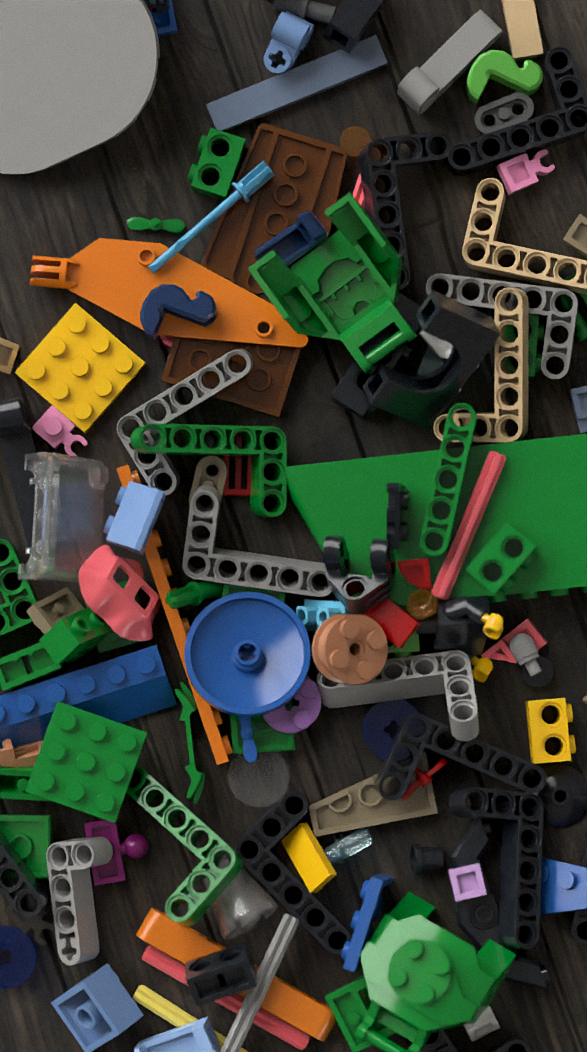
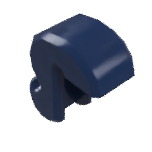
[254,211,328,267]
[140,284,218,341]

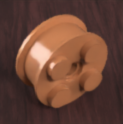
[312,614,388,685]

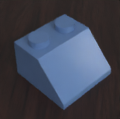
[103,481,166,555]
[51,963,143,1052]

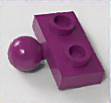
[84,820,149,886]

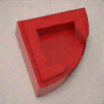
[397,558,432,589]

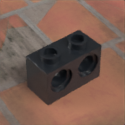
[186,942,257,1007]

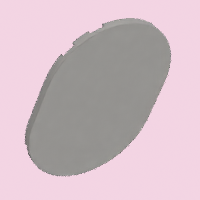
[0,0,160,174]

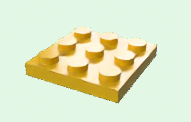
[15,303,146,434]

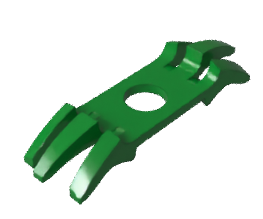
[174,682,205,804]

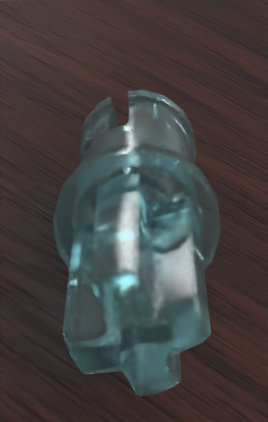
[323,827,373,866]

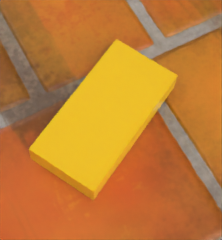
[281,823,337,893]

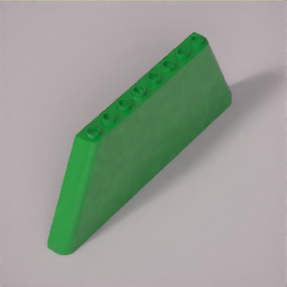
[283,434,587,611]

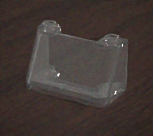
[18,452,109,584]

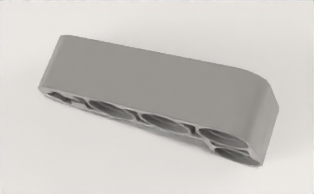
[397,9,503,115]
[46,836,113,966]

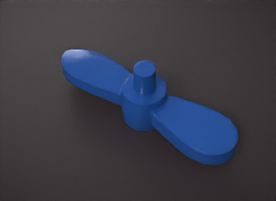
[238,716,257,763]

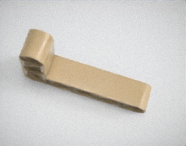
[462,178,587,294]
[433,288,529,442]

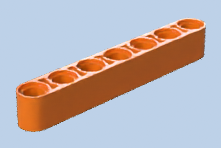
[136,907,337,1042]

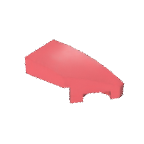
[481,618,547,663]

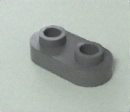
[474,92,534,135]

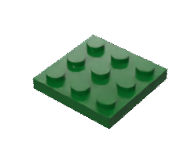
[25,701,147,823]

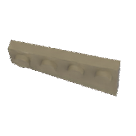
[309,751,438,837]

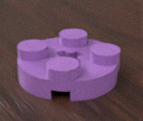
[262,676,321,734]

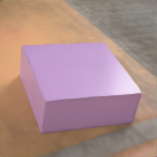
[448,863,487,901]

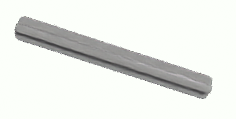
[220,914,299,1052]

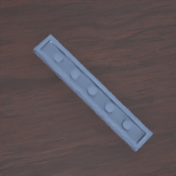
[206,35,388,132]

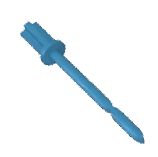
[148,161,274,274]

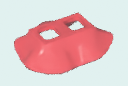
[78,545,161,641]

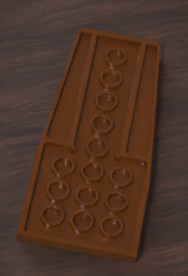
[161,123,347,419]

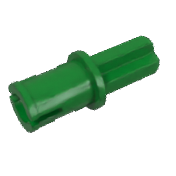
[165,581,223,609]

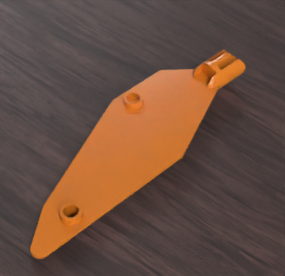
[29,238,308,348]

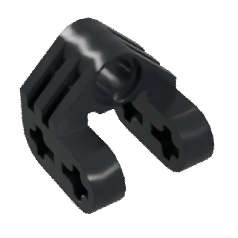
[323,535,396,615]

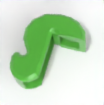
[466,50,543,105]

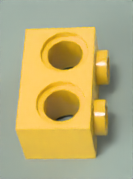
[525,698,576,764]

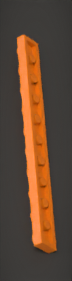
[116,465,233,765]

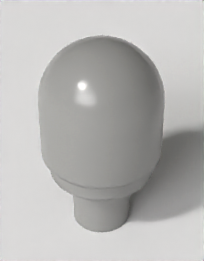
[509,633,542,676]

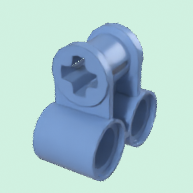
[263,11,315,73]

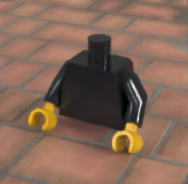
[415,596,503,683]

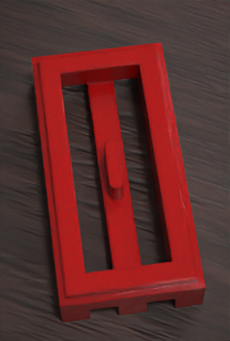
[223,434,251,496]

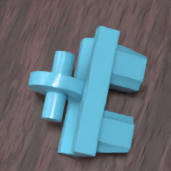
[296,599,351,631]

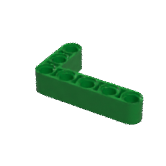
[131,423,287,519]
[0,539,38,638]
[127,765,243,927]

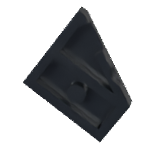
[386,483,409,547]

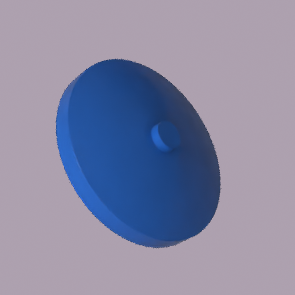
[184,592,311,717]

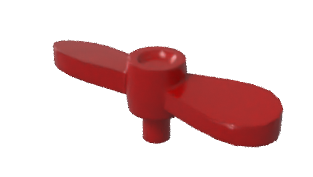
[401,757,448,800]

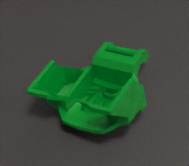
[248,192,417,374]
[354,892,517,1052]

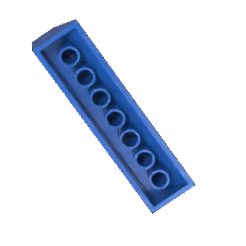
[0,645,177,749]

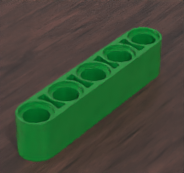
[420,403,477,556]

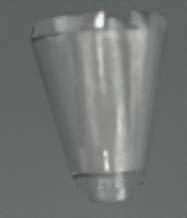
[204,854,279,940]

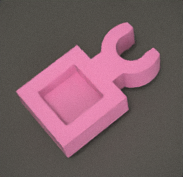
[496,150,555,195]
[32,405,89,459]

